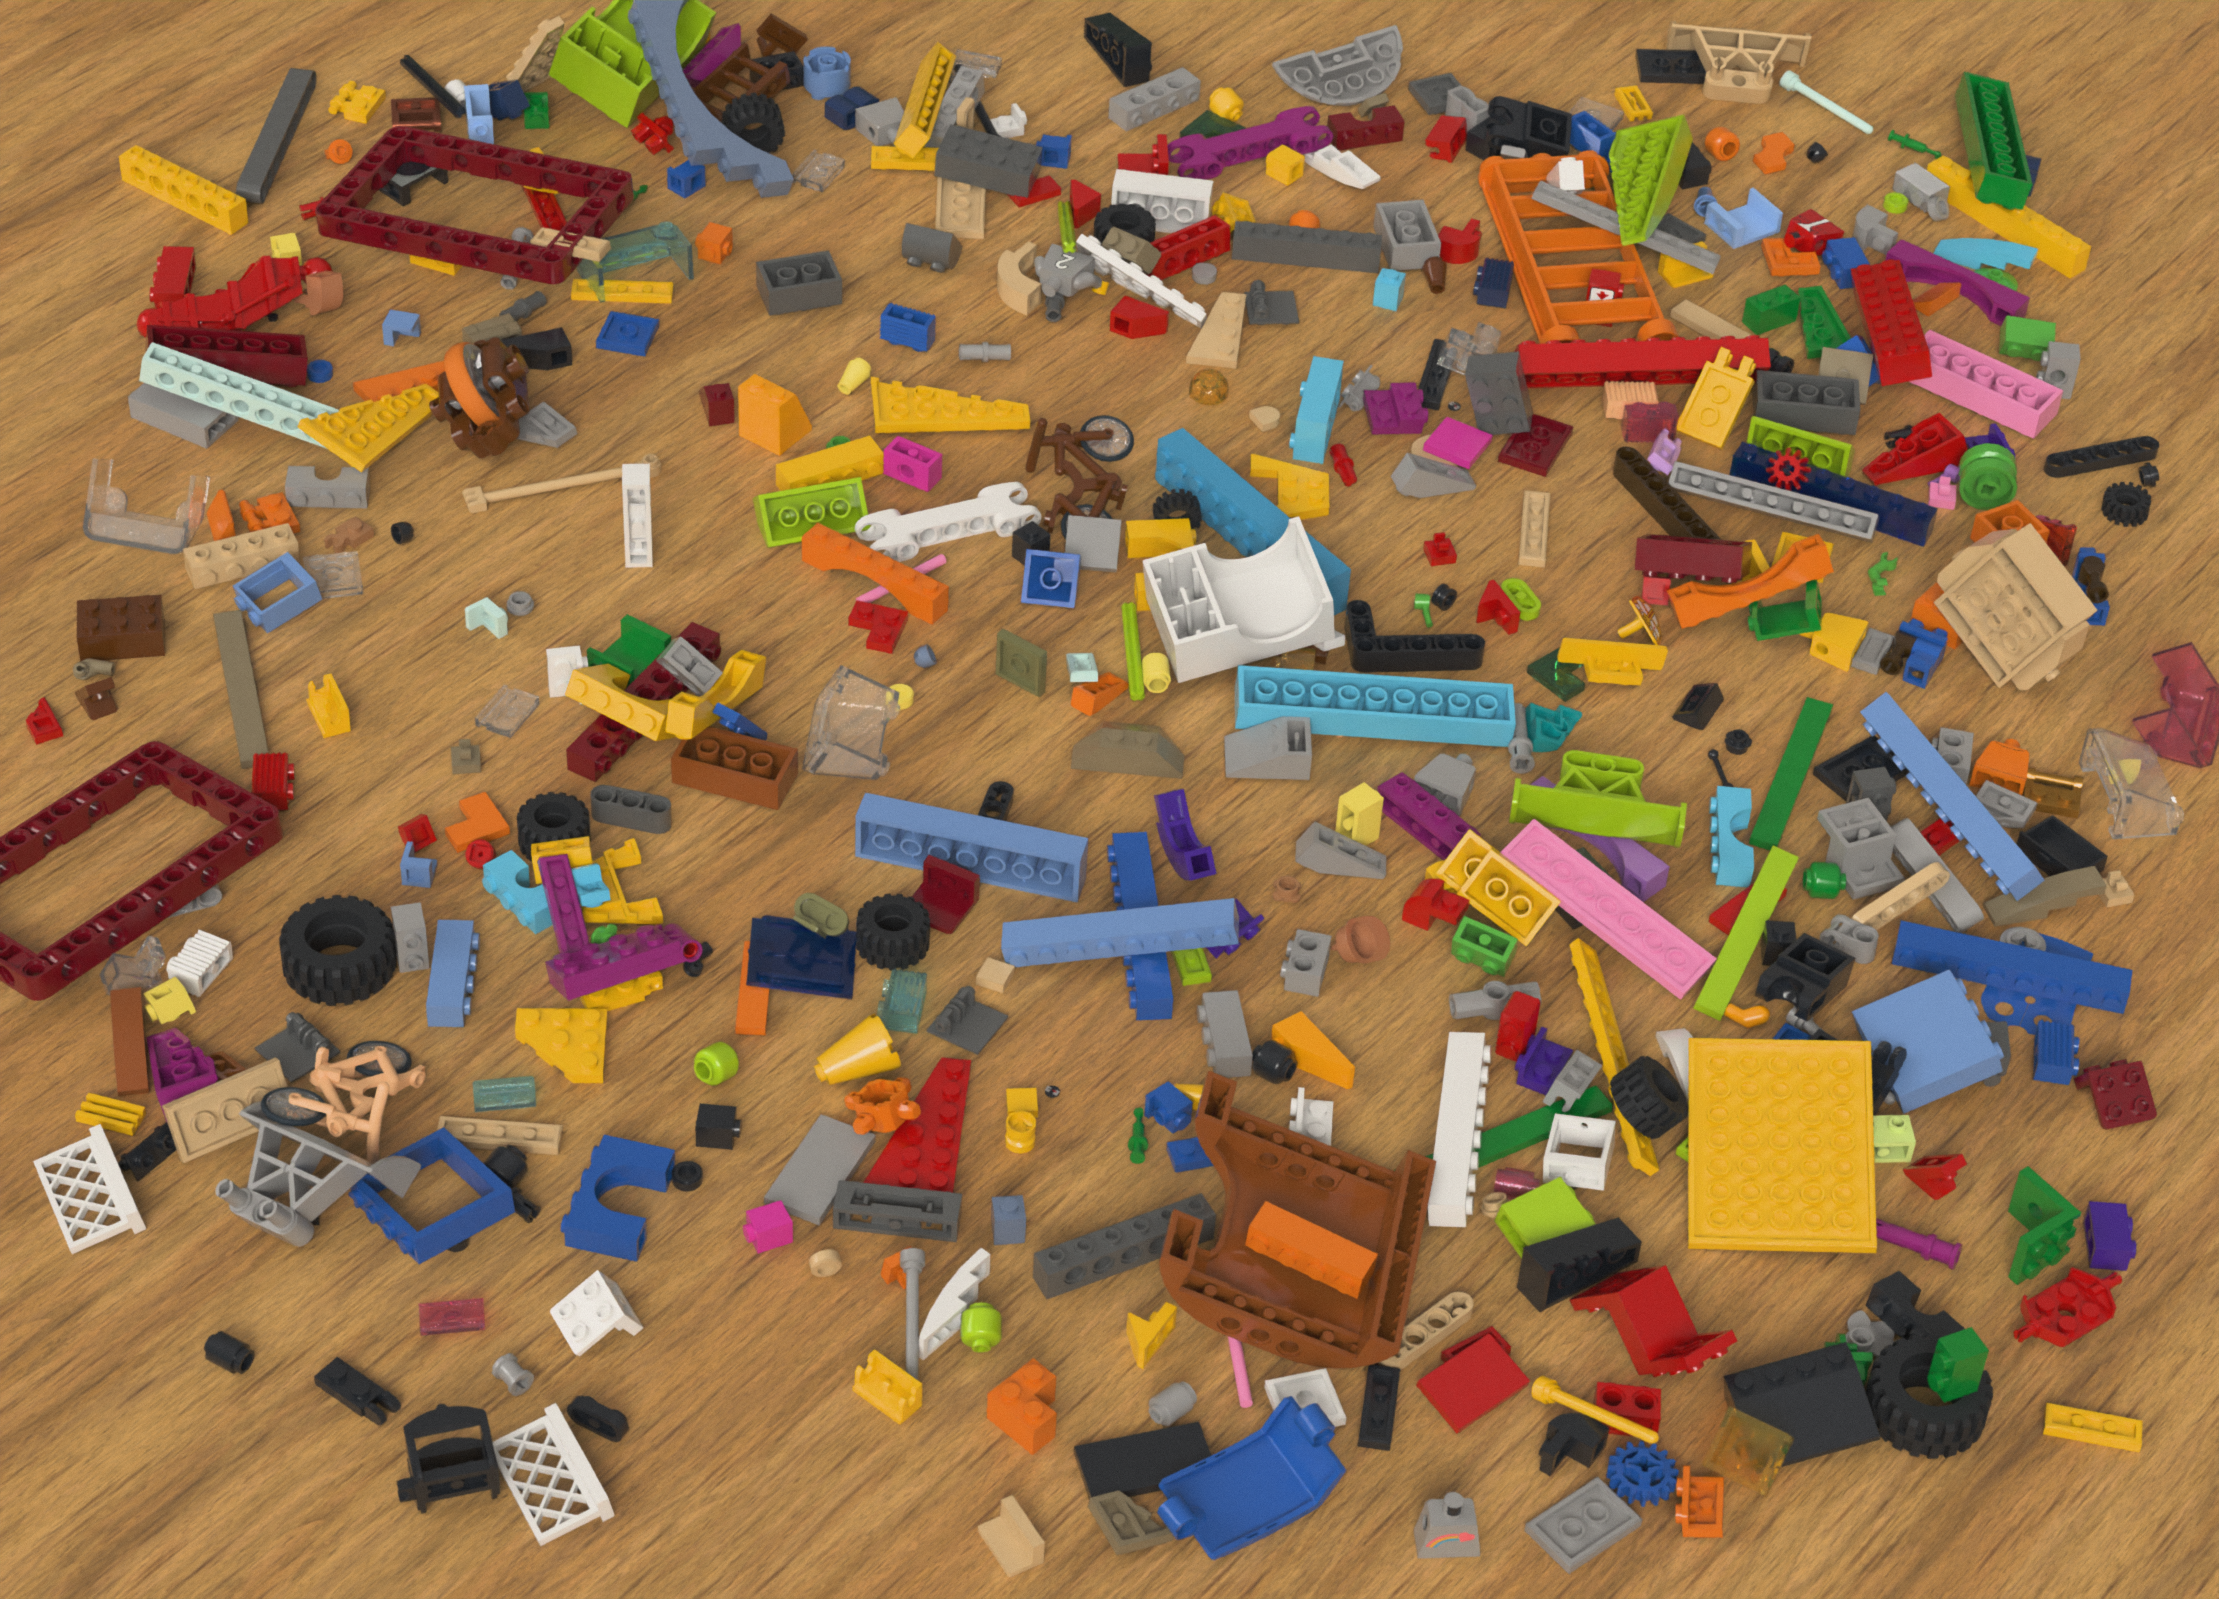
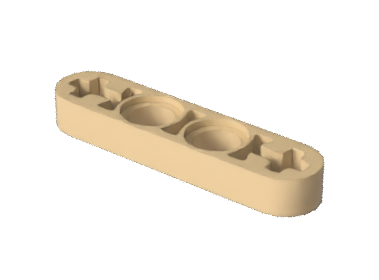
[1851,862,1950,930]
[1378,1292,1474,1370]

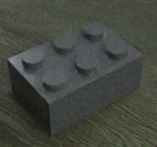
[756,250,842,316]
[1465,351,1533,435]

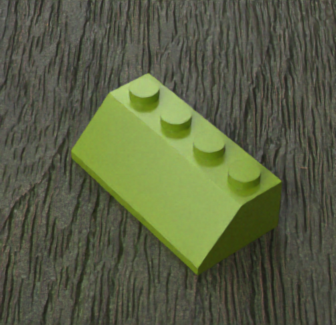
[1744,416,1855,487]
[753,477,871,548]

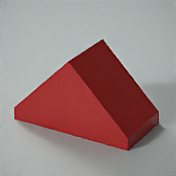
[1070,180,1101,229]

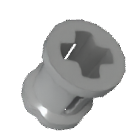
[492,1353,534,1396]

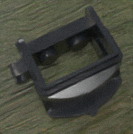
[396,1404,500,1514]

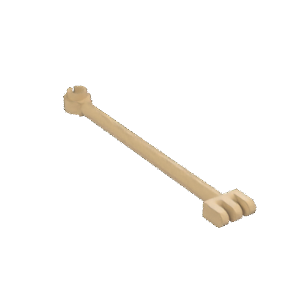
[462,454,661,513]

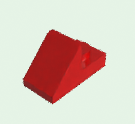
[1476,579,1520,635]
[1903,1154,1967,1200]

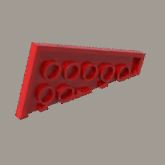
[863,1057,971,1193]

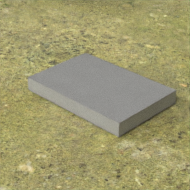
[1524,1477,1642,1574]

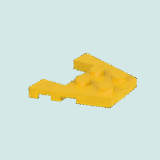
[1250,454,1329,520]
[580,838,663,924]

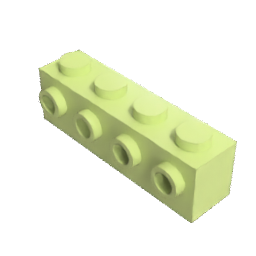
[1873,1115,1916,1163]

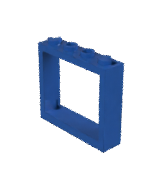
[348,1127,515,1264]

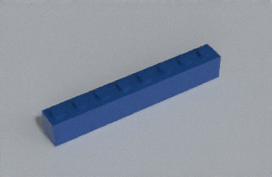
[1107,832,1173,1021]
[1892,920,2133,1014]

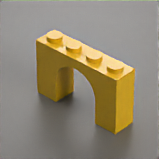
[1125,518,1196,611]
[565,664,676,741]

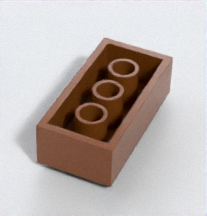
[671,726,798,810]

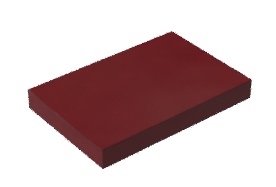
[1498,414,1574,477]

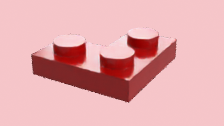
[848,600,908,654]

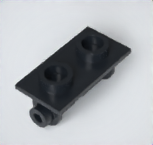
[118,1122,177,1181]

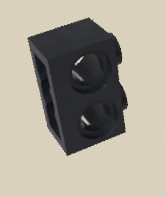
[750,51,804,90]

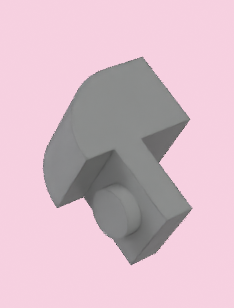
[1852,204,1898,255]

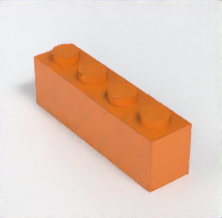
[1245,1201,1378,1299]

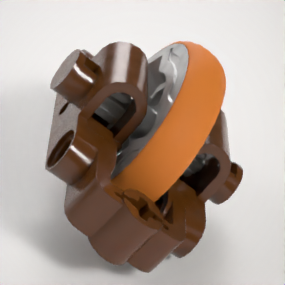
[429,337,530,459]

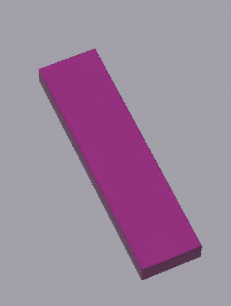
[537,854,590,953]

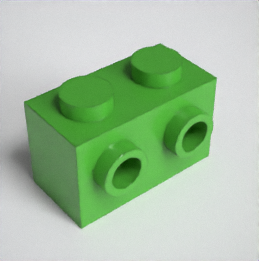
[1999,315,2056,361]
[1451,916,1518,977]

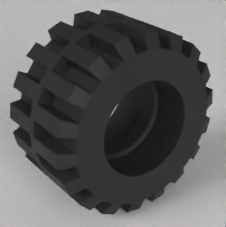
[721,93,785,154]
[1094,204,1156,246]
[517,792,591,861]
[856,894,930,971]
[1610,1056,1688,1139]

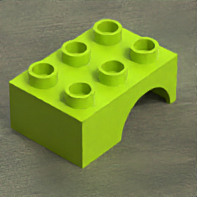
[549,0,716,128]

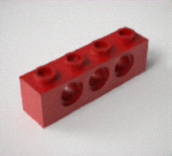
[1142,215,1230,280]

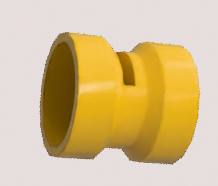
[1005,1111,1036,1154]

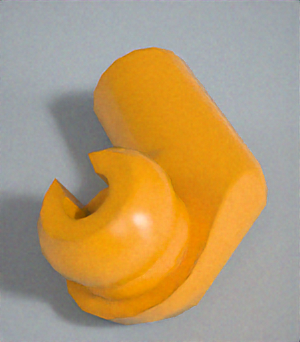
[1724,1003,1770,1028]

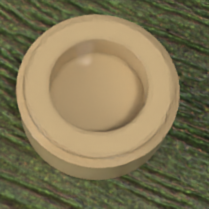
[809,1250,842,1277]

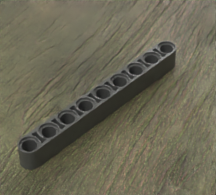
[236,68,316,204]

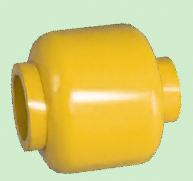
[1209,87,1244,122]

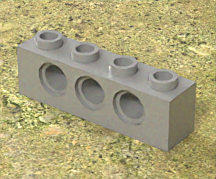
[925,66,985,148]
[1109,67,1201,132]

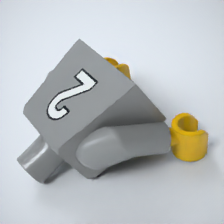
[1034,243,1110,297]

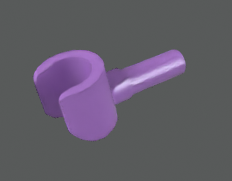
[1928,464,1960,487]

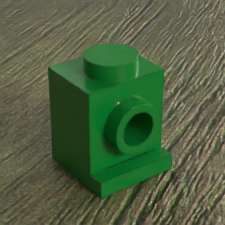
[524,92,549,129]

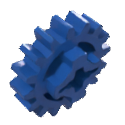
[1606,1441,1679,1507]

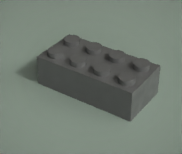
[934,124,1043,198]
[1753,370,1860,435]

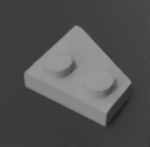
[517,401,577,448]
[1976,780,2037,828]

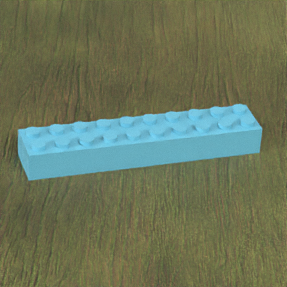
[1234,665,1516,747]

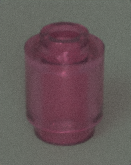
[1494,1167,1540,1199]

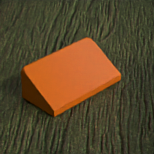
[1913,282,1962,317]
[207,489,236,541]

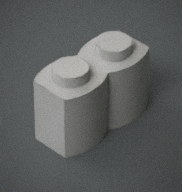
[1445,86,1489,133]

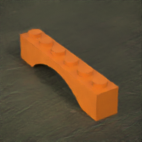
[802,523,949,625]
[1667,534,1834,629]

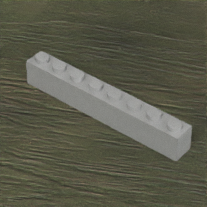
[1669,461,1879,543]

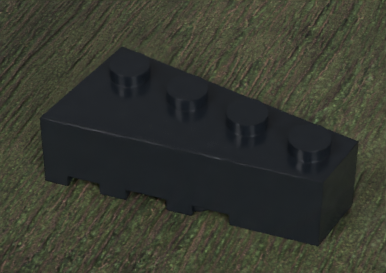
[1517,1217,1642,1312]

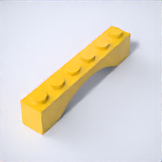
[665,650,766,740]

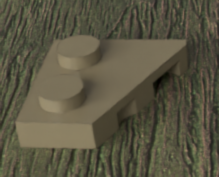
[1088,1490,1174,1556]

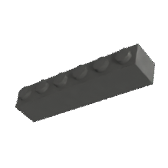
[1232,221,1382,273]

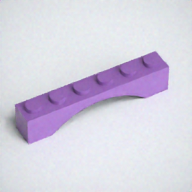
[1530,776,1669,902]

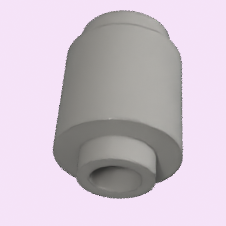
[1149,1381,1197,1426]

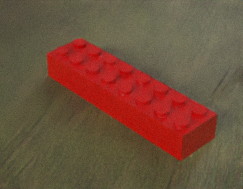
[1850,259,1933,386]

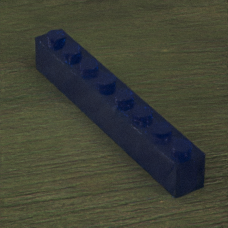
[1730,442,1938,547]

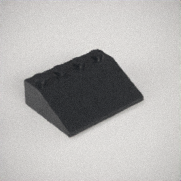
[1723,1342,1880,1474]

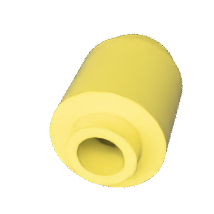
[1142,653,1171,693]

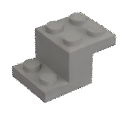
[1817,797,1905,900]

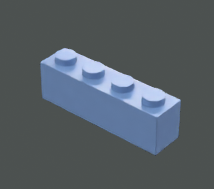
[426,920,480,1027]

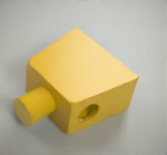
[1799,612,1869,672]

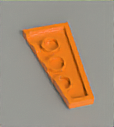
[353,361,445,402]

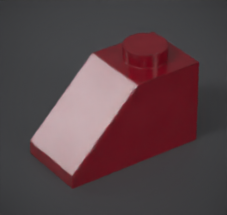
[699,383,735,426]

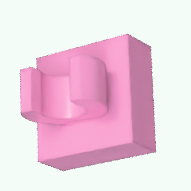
[1928,476,1956,510]

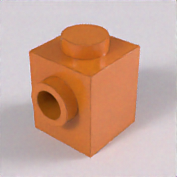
[695,222,733,264]

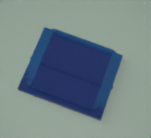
[746,915,856,1000]

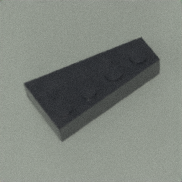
[1084,12,1152,87]

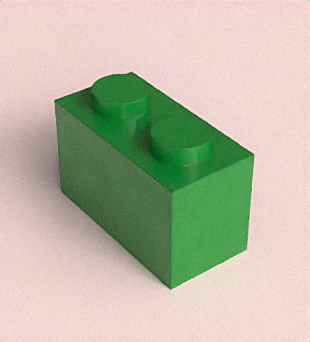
[1742,284,1801,335]
[1927,1327,1989,1403]

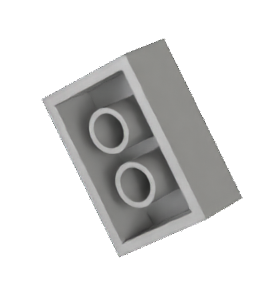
[1373,200,1441,271]

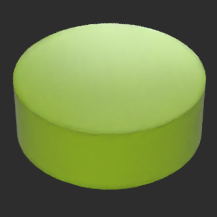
[1883,192,1908,214]

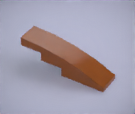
[110,987,150,1096]

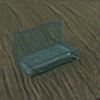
[473,1076,536,1112]

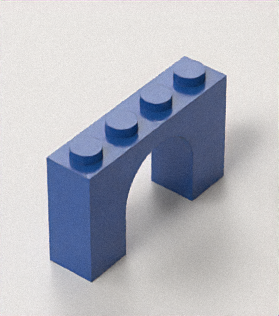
[561,1135,675,1262]

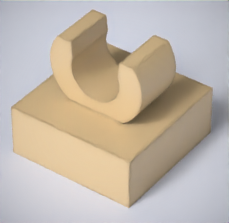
[2099,870,2135,908]

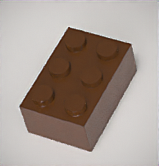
[77,595,165,662]

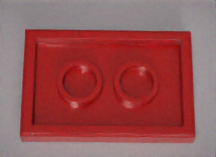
[1416,1333,1530,1434]

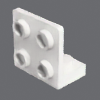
[550,1270,644,1356]

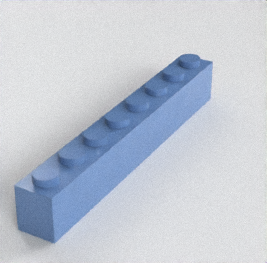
[1001,898,1239,967]

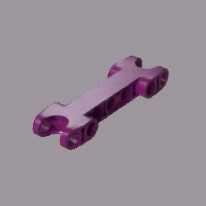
[1168,106,1333,180]

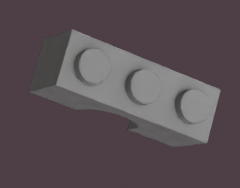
[285,466,370,508]

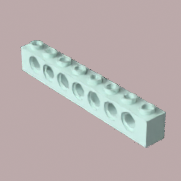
[139,342,339,449]

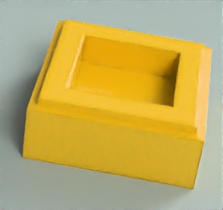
[1006,1088,1038,1118]

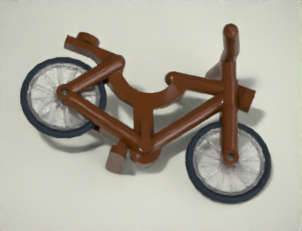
[1025,415,1134,539]

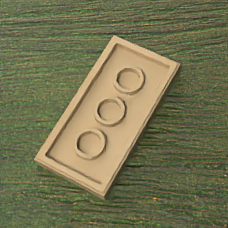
[935,177,986,239]
[162,1057,295,1163]

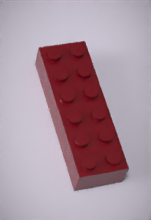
[145,325,308,387]

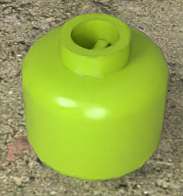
[694,1042,739,1086]
[960,1302,1002,1353]

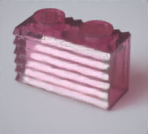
[1621,402,1679,443]

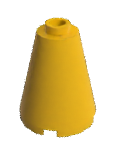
[813,1013,901,1085]

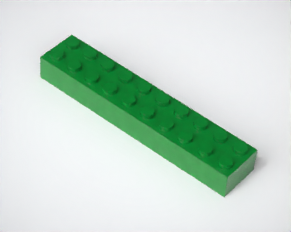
[1955,72,2032,210]

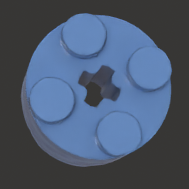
[803,47,851,100]

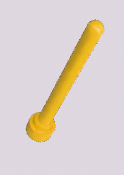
[1532,1376,1659,1444]

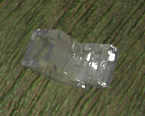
[99,936,166,995]

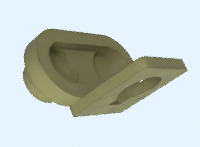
[793,893,849,938]

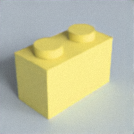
[1335,782,1384,846]

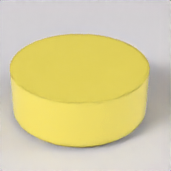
[886,684,914,710]

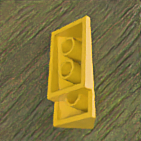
[1435,829,1561,946]

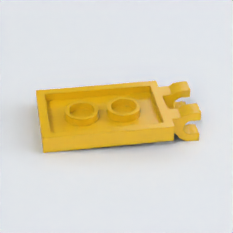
[1675,347,1756,450]

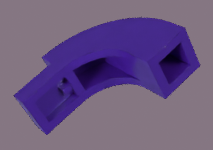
[1154,789,1216,881]

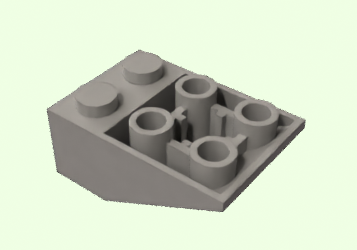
[1224,716,1312,780]

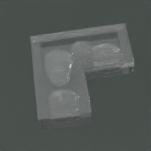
[948,49,1002,84]

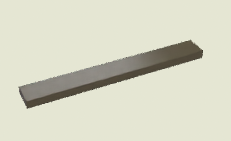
[213,610,268,769]

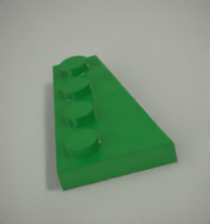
[1797,286,1851,359]

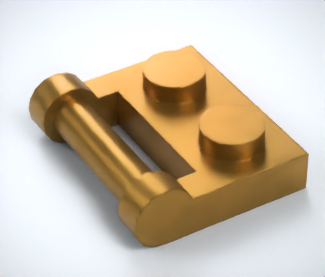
[2023,767,2083,819]

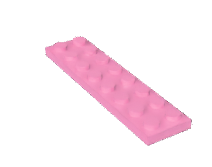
[1500,819,1717,1000]

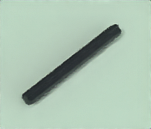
[400,55,466,118]

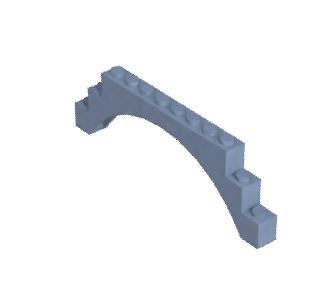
[628,0,794,198]

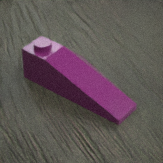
[146,1027,218,1122]

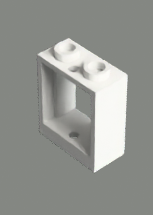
[1543,1114,1616,1190]

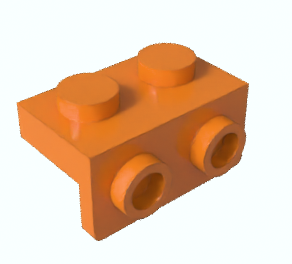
[1675,1466,1724,1538]

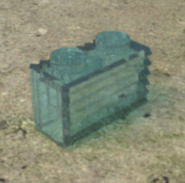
[877,969,927,1034]

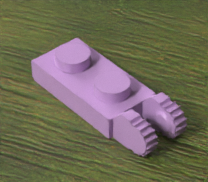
[1647,428,1682,475]

